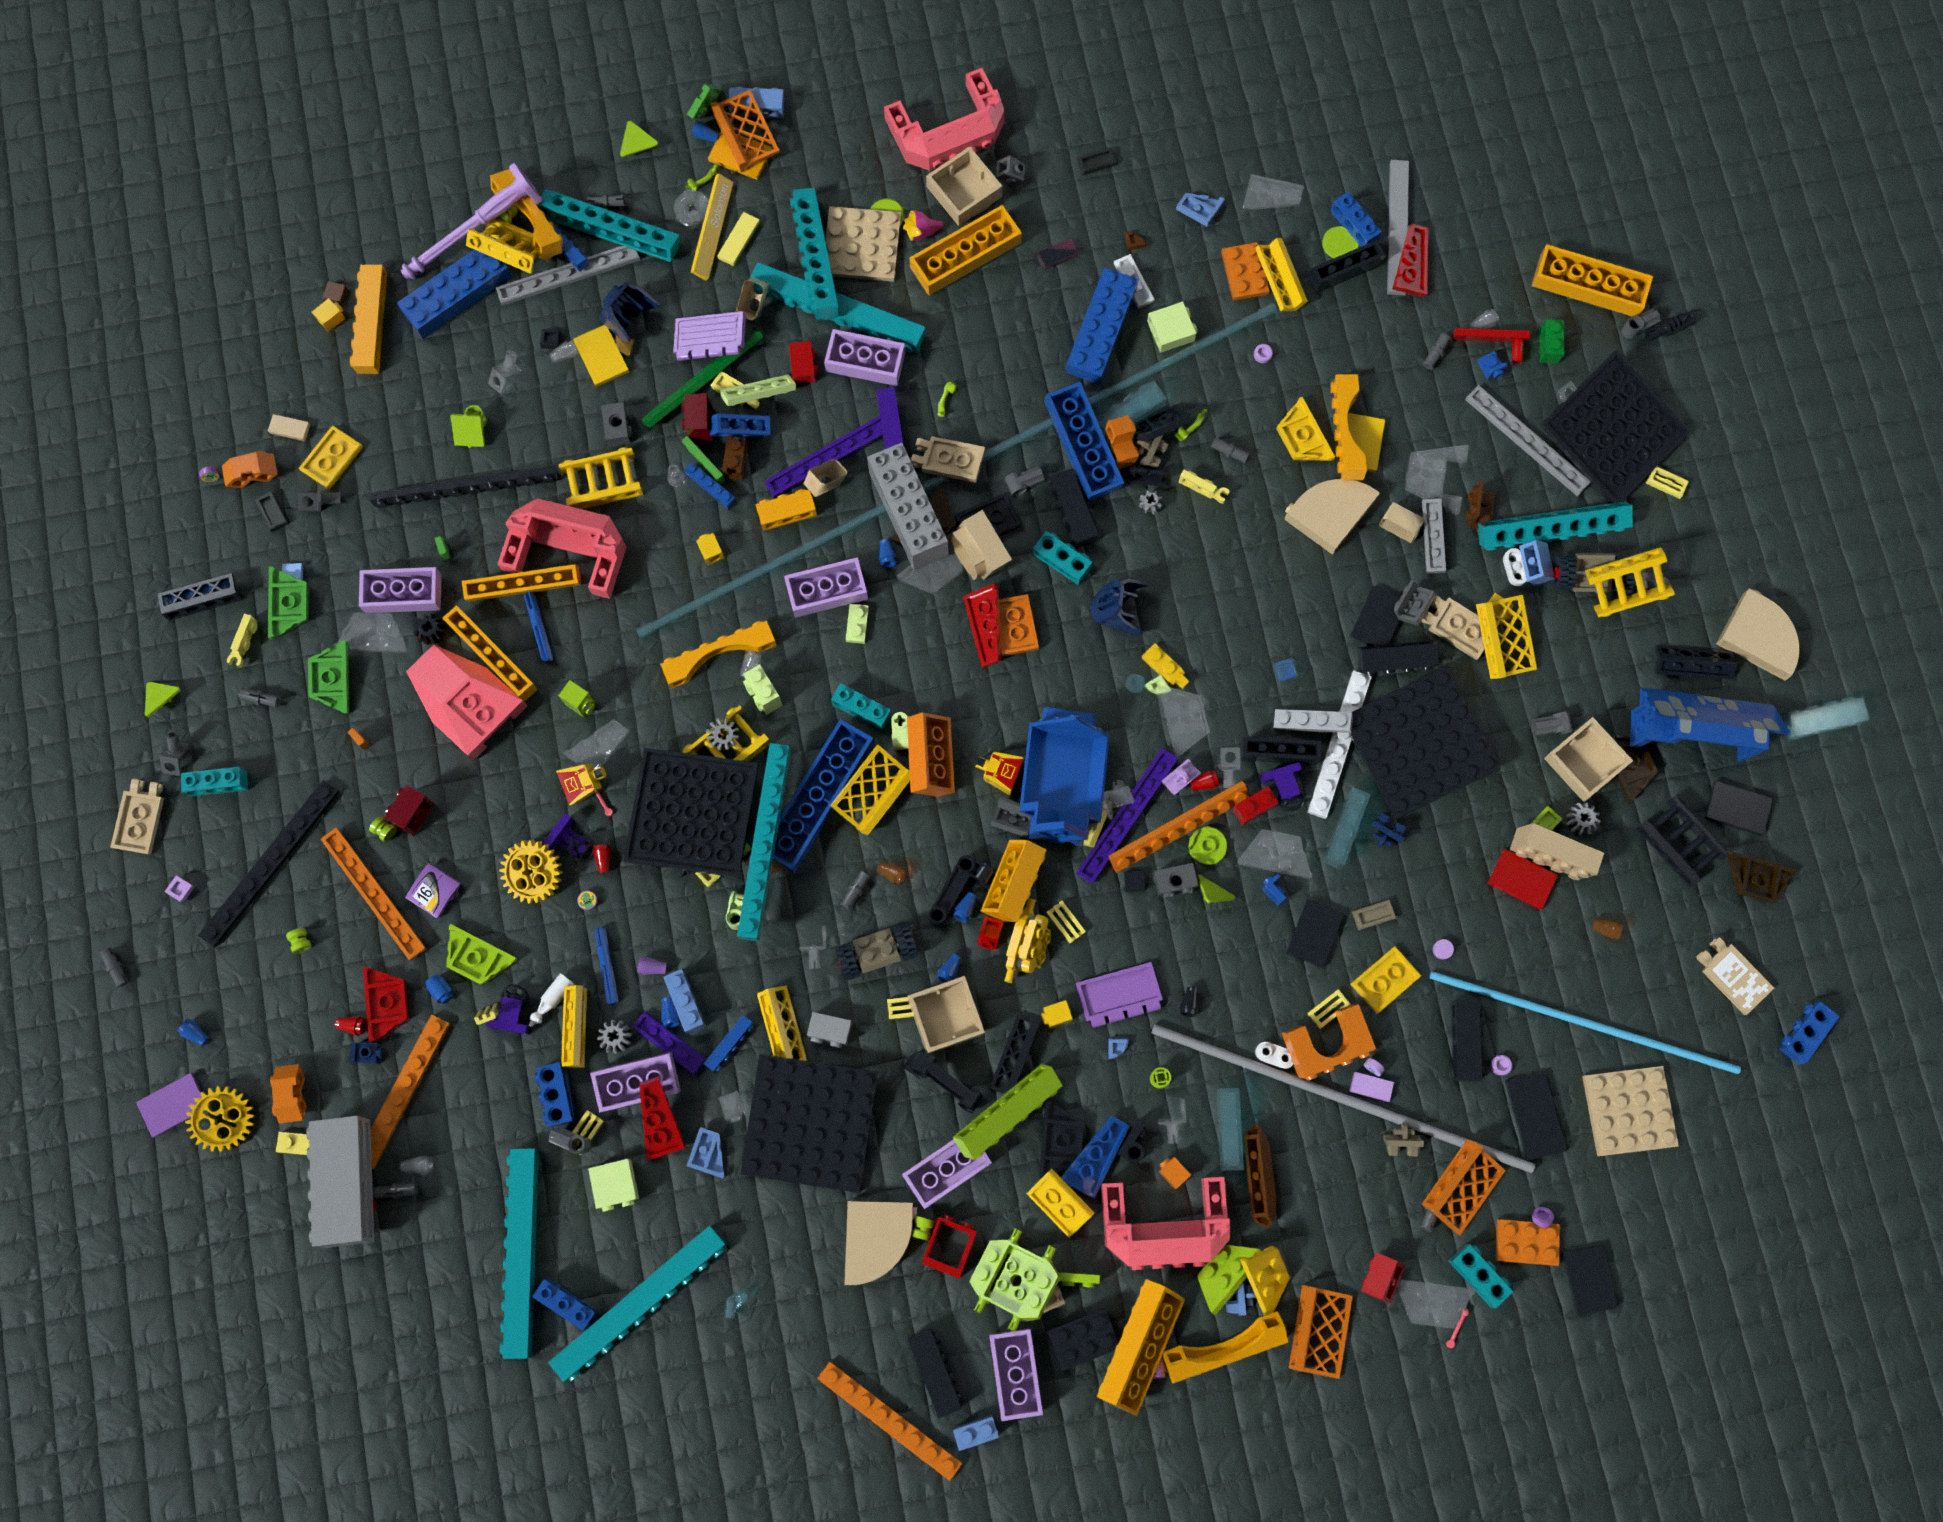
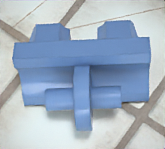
[1226,1283,1256,1316]

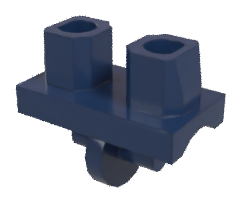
[1370,813,1407,847]

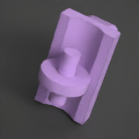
[1162,759,1201,796]

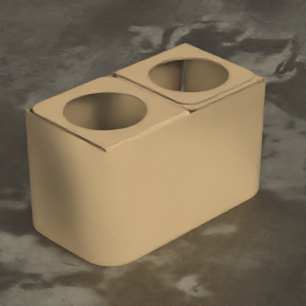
[736,277,770,320]
[803,459,847,497]
[1379,502,1425,543]

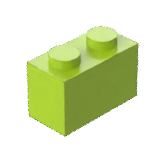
[558,680,596,717]

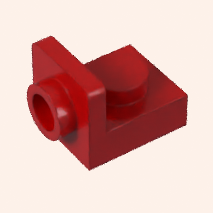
[977,916,1004,950]

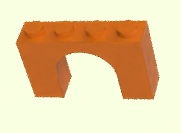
[1282,1004,1376,1080]

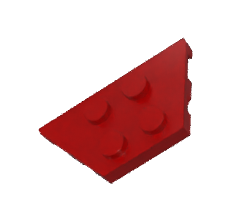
[363,967,409,1043]

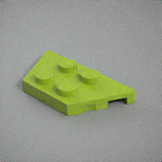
[446,924,517,985]
[1197,1245,1262,1316]

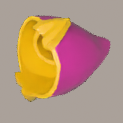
[903,210,943,241]

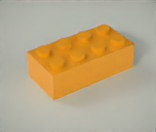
[981,840,1046,922]

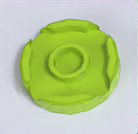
[1188,826,1228,866]

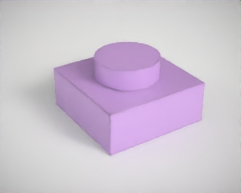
[165,875,195,903]

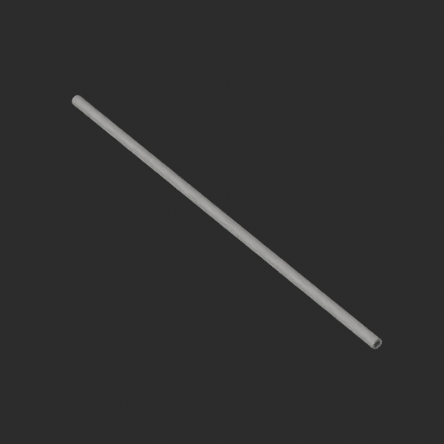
[1151,1024,1535,1173]

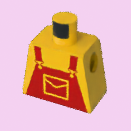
[975,752,1024,795]
[556,763,607,805]

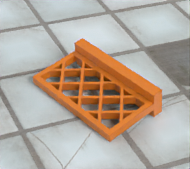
[710,90,780,173]
[1422,1139,1506,1235]
[1289,1285,1353,1379]

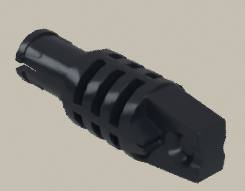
[1645,311,1697,341]

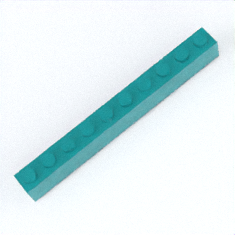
[750,262,926,353]
[737,743,791,942]
[500,1149,539,1359]
[548,1225,727,1382]

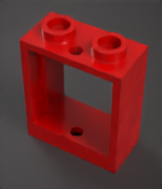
[921,1214,977,1279]

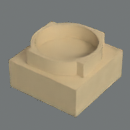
[926,146,1002,226]
[950,510,1012,580]
[1544,717,1633,802]
[907,976,985,1054]

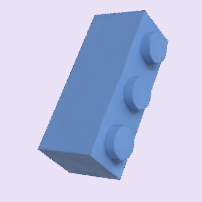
[728,87,785,118]
[663,969,706,1034]

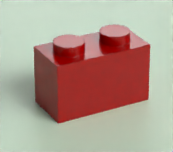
[789,341,819,385]
[1233,786,1278,826]
[1361,1253,1405,1304]

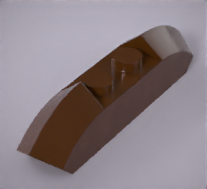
[1243,1124,1276,1228]

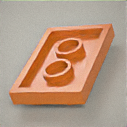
[1221,242,1269,301]
[999,594,1039,657]
[1496,1219,1560,1266]

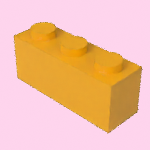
[755,489,817,531]

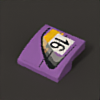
[405,863,461,918]

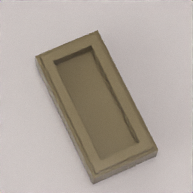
[1352,900,1396,931]

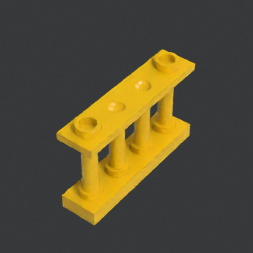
[466,218,552,274]
[558,447,643,509]
[1584,547,1675,618]
[682,705,771,762]

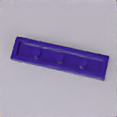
[876,387,903,449]
[632,1011,707,1075]

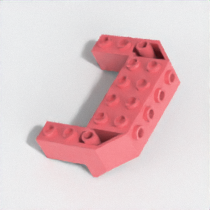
[884,68,1004,171]
[497,498,626,599]
[1101,1177,1230,1270]

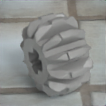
[706,718,739,750]
[1566,802,1600,835]
[597,1020,632,1054]

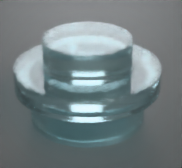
[1126,674,1145,693]

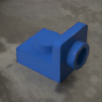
[1477,351,1508,380]
[1262,873,1287,906]

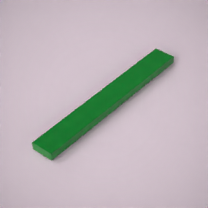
[641,329,763,428]

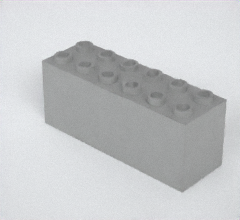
[867,443,948,571]
[306,1116,374,1248]

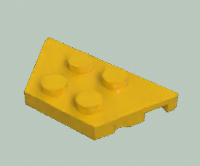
[1276,397,1335,461]
[1240,1246,1290,1316]

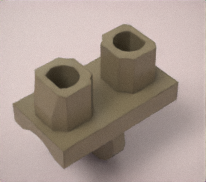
[1135,435,1168,468]
[1383,1123,1424,1156]

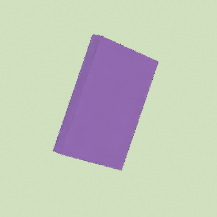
[136,1073,206,1138]

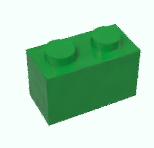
[1539,319,1564,364]

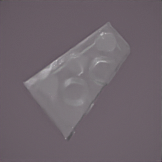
[563,720,630,769]

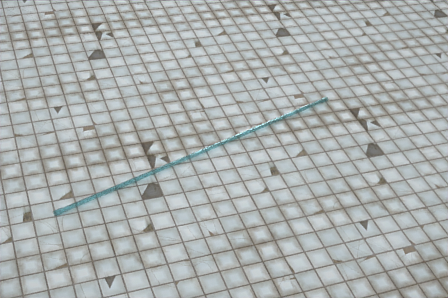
[635,303,1277,639]

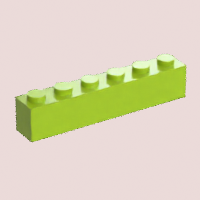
[953,1064,1062,1160]

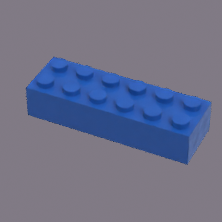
[397,250,512,339]
[1066,267,1139,385]
[1044,382,1124,502]

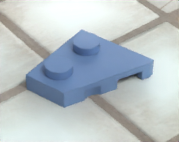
[1176,193,1225,227]
[686,1127,724,1178]

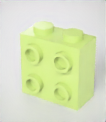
[1147,302,1197,353]
[743,664,783,715]
[588,1159,639,1212]

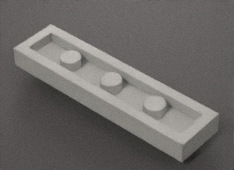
[1422,498,1446,574]
[1273,709,1353,733]

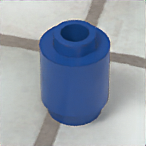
[425,974,454,1004]

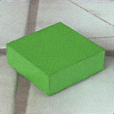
[434,536,451,561]

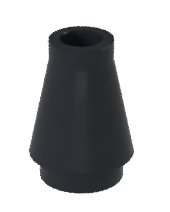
[1179,987,1199,1017]

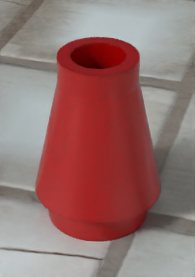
[1190,770,1219,791]
[593,844,612,873]
[335,1016,367,1036]

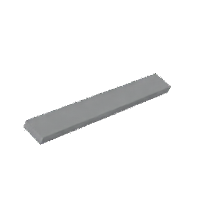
[1387,160,1409,295]
[496,246,640,306]
[1465,385,1591,496]

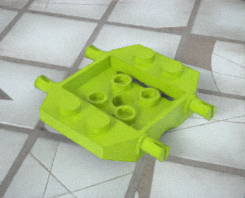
[969,1228,1061,1332]

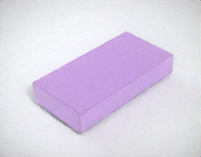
[1349,1072,1394,1102]

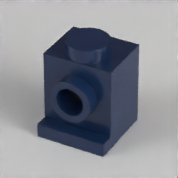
[350,1042,383,1064]

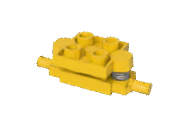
[1004,898,1051,983]

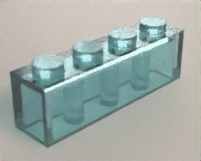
[1096,381,1167,444]
[1783,697,1870,741]
[1323,787,1371,869]
[1216,1088,1244,1171]

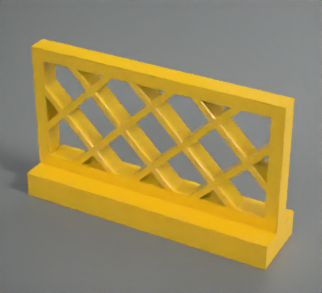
[1476,595,1537,679]
[830,745,910,835]

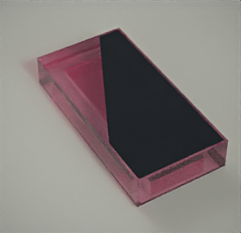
[1038,239,1078,270]

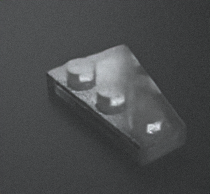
[1242,174,1304,211]

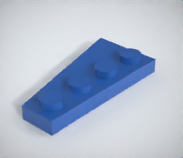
[1061,1116,1130,1199]

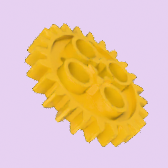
[499,840,563,903]
[185,1086,255,1152]

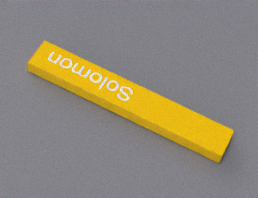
[691,174,733,280]

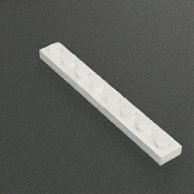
[1307,670,1372,819]

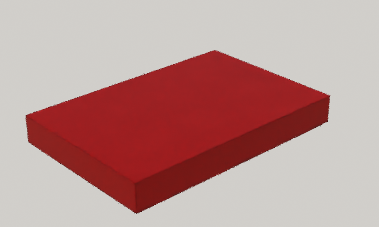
[1487,849,1558,910]

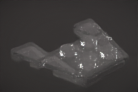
[1405,445,1469,515]

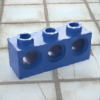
[1330,191,1382,247]
[709,414,771,438]
[1779,1001,1840,1065]
[535,1062,576,1128]
[532,1278,599,1331]

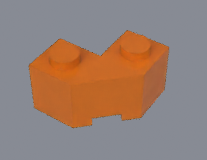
[1104,415,1139,470]
[222,451,277,488]
[270,1064,307,1124]

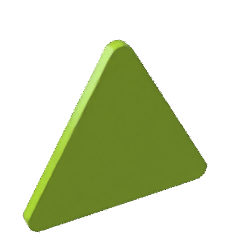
[620,121,658,157]
[145,682,180,717]
[1197,875,1235,904]

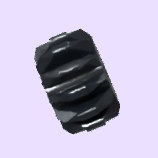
[413,613,446,645]

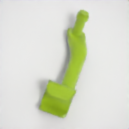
[685,163,718,193]
[938,382,957,417]
[1175,409,1208,442]

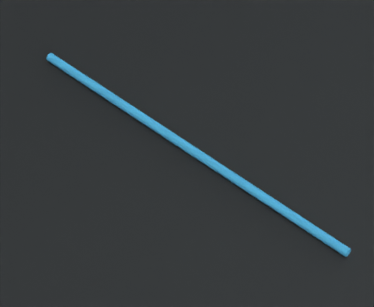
[1429,971,1741,1074]

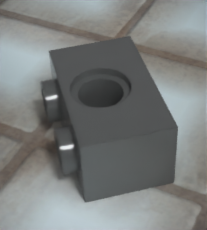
[601,402,633,447]
[1153,863,1198,898]

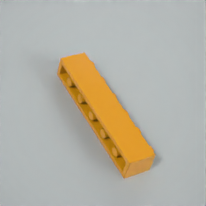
[350,265,387,374]
[462,564,581,602]
[443,605,538,702]

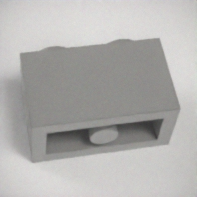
[807,1012,852,1048]

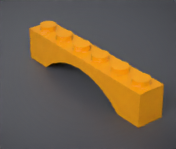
[490,169,563,260]
[1330,374,1367,480]
[660,620,777,689]
[1162,1311,1288,1384]

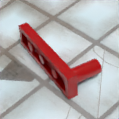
[1452,328,1530,363]

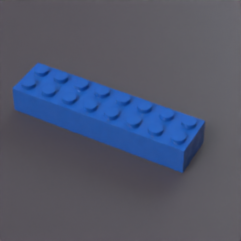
[773,719,874,874]

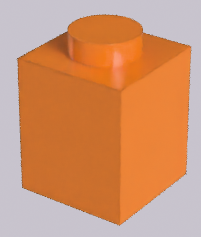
[1158,1157,1191,1189]

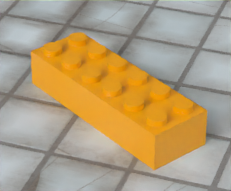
[909,205,1022,296]
[1531,244,1653,316]
[1097,1279,1185,1416]

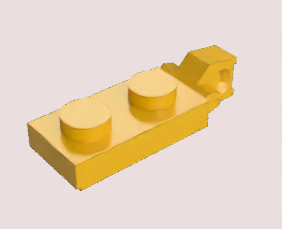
[1141,643,1189,689]

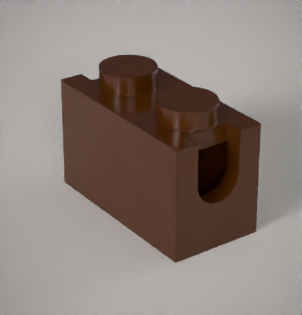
[722,436,748,481]

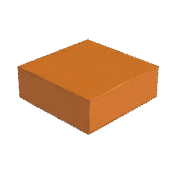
[348,728,370,750]

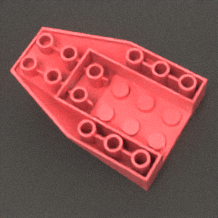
[406,645,527,761]

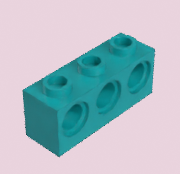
[1032,531,1092,585]
[831,683,892,731]
[181,767,248,797]
[1448,1244,1513,1309]

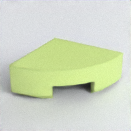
[1145,675,1171,695]

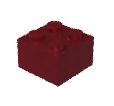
[681,393,714,444]
[384,784,435,836]

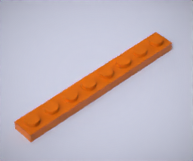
[1109,781,1249,873]
[320,827,427,961]
[370,1014,450,1169]
[817,1361,962,1481]

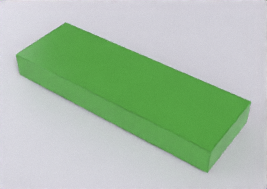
[682,436,726,485]

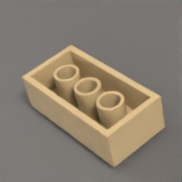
[1510,823,1604,880]

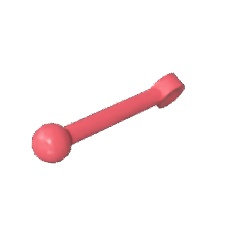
[595,791,613,816]
[1446,1308,1469,1348]

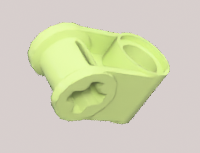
[891,712,908,750]
[726,890,744,930]

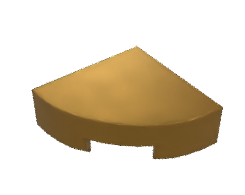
[616,336,635,358]

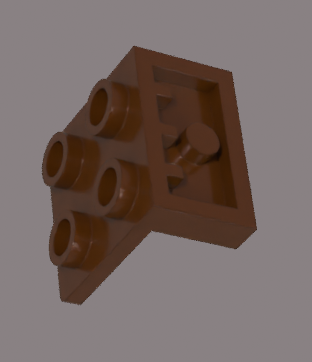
[1465,480,1495,529]

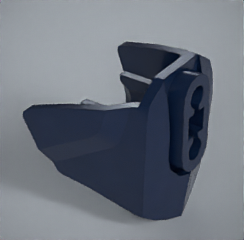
[599,282,661,343]
[1090,578,1149,636]

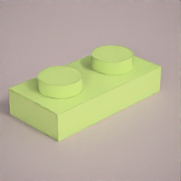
[846,604,869,644]

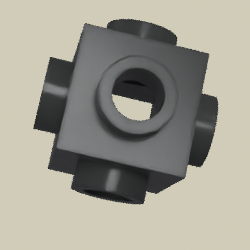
[996,156,1025,186]

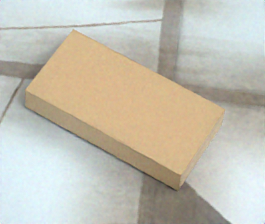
[268,414,310,441]

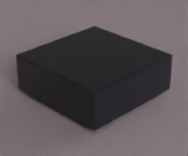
[540,329,561,349]
[1124,871,1145,892]

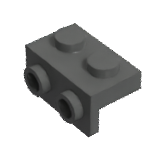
[1394,580,1436,626]
[991,797,1031,838]

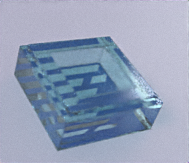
[1273,658,1298,682]

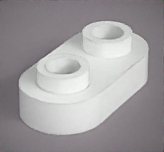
[1503,548,1527,586]
[1255,1042,1293,1069]

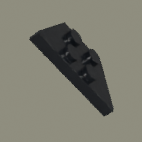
[1039,1100,1084,1179]

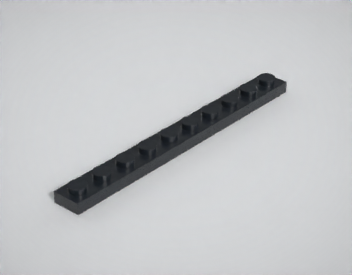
[369,466,559,508]
[198,780,340,948]

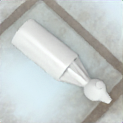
[529,973,574,1027]

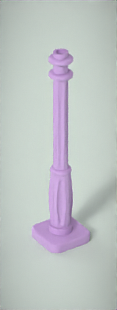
[401,163,543,279]

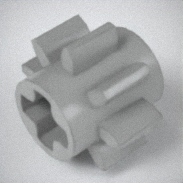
[1139,490,1162,514]

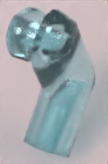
[724,1291,748,1318]

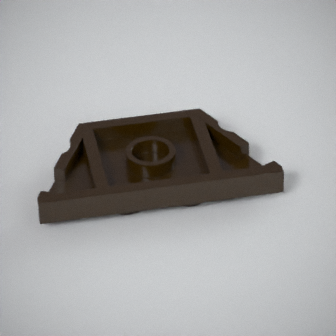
[892,488,957,543]
[1610,735,1658,803]
[1728,852,1797,904]

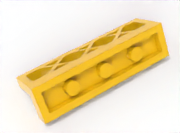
[1255,238,1307,311]
[561,985,587,1068]
[757,985,807,1061]

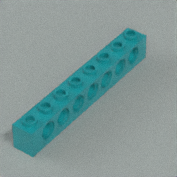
[790,188,838,320]
[536,189,680,262]
[1478,501,1633,550]

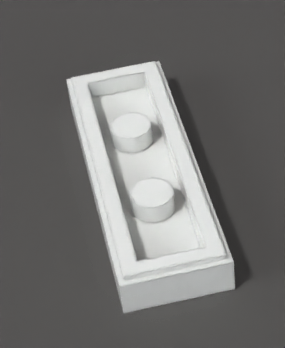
[1114,254,1154,309]

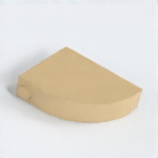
[1284,479,1380,555]
[1716,589,1799,681]
[845,1201,917,1285]

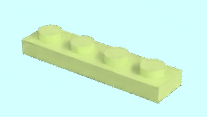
[720,374,796,406]

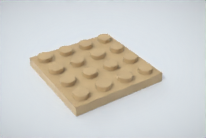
[825,206,901,282]
[1582,1066,1679,1156]

